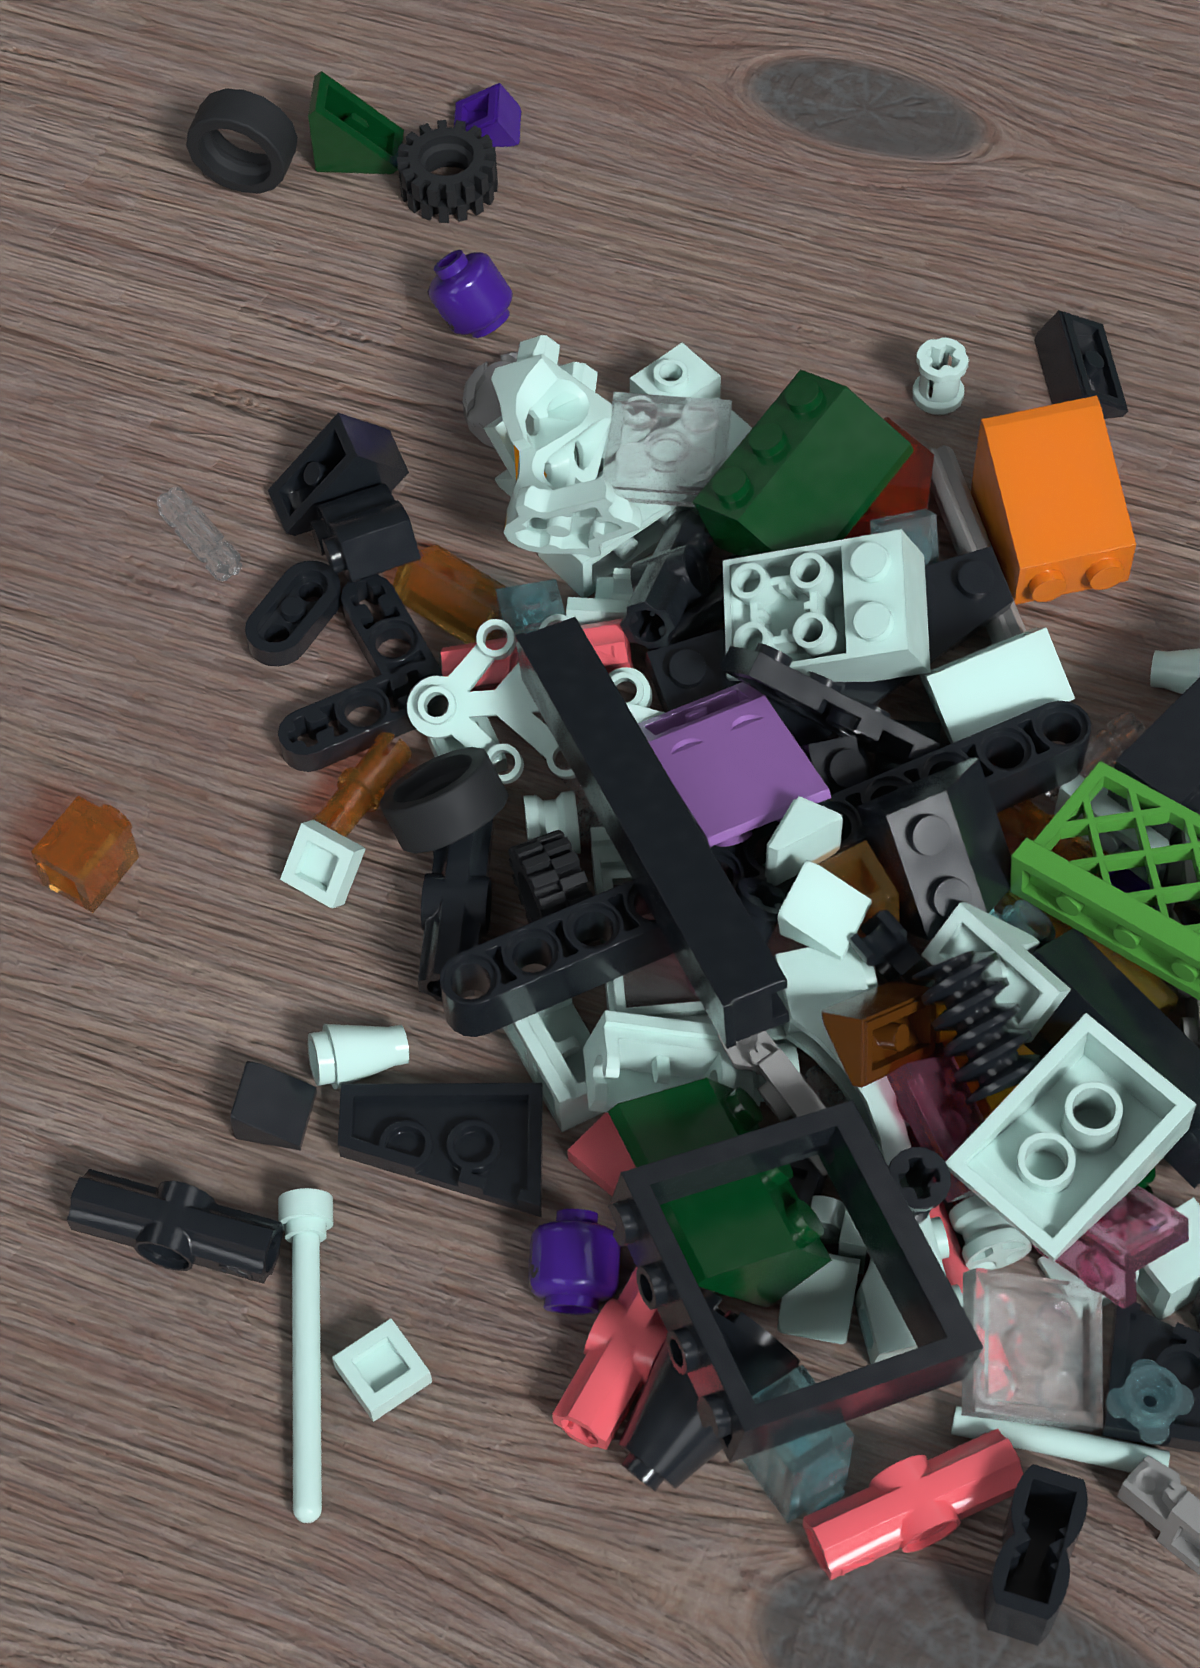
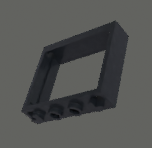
[607,1100,984,1463]

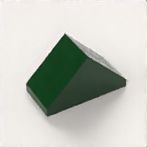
[308,71,404,175]

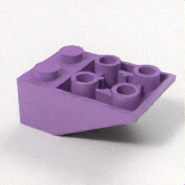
[638,682,831,847]

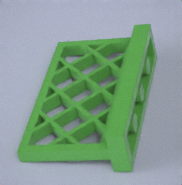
[1011,761,1200,1001]

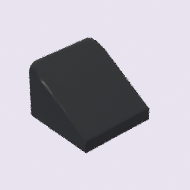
[230,1061,317,1151]

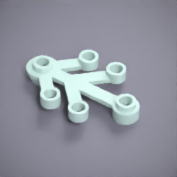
[407,614,652,784]

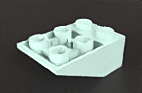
[723,529,931,682]

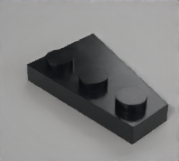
[719,643,940,762]

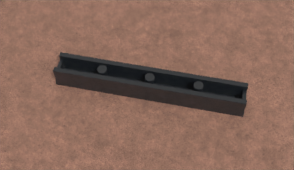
[515,617,789,1049]

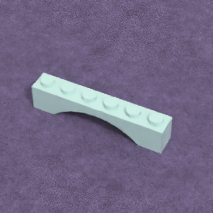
[775,946,968,1364]

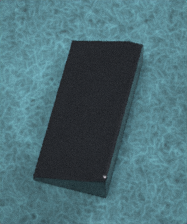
[1035,310,1128,419]

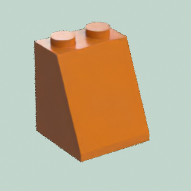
[970,395,1136,605]

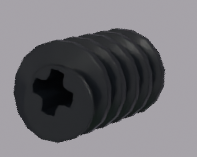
[911,950,1042,1105]

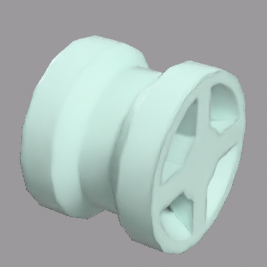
[523,791,581,854]
[949,1195,1032,1272]

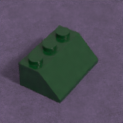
[692,369,914,557]
[608,1078,832,1308]

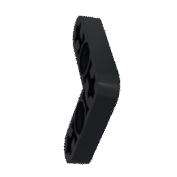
[278,575,448,772]

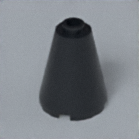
[618,1287,808,1491]

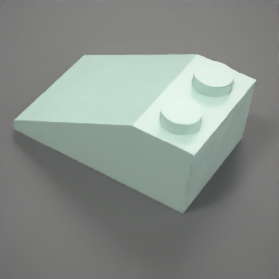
[946,1013,1196,1262]

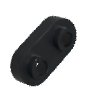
[245,561,342,666]

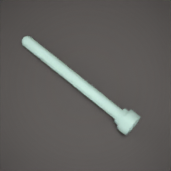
[278,1188,333,1523]

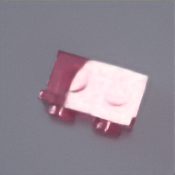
[887,1055,985,1206]
[1032,1185,1189,1309]

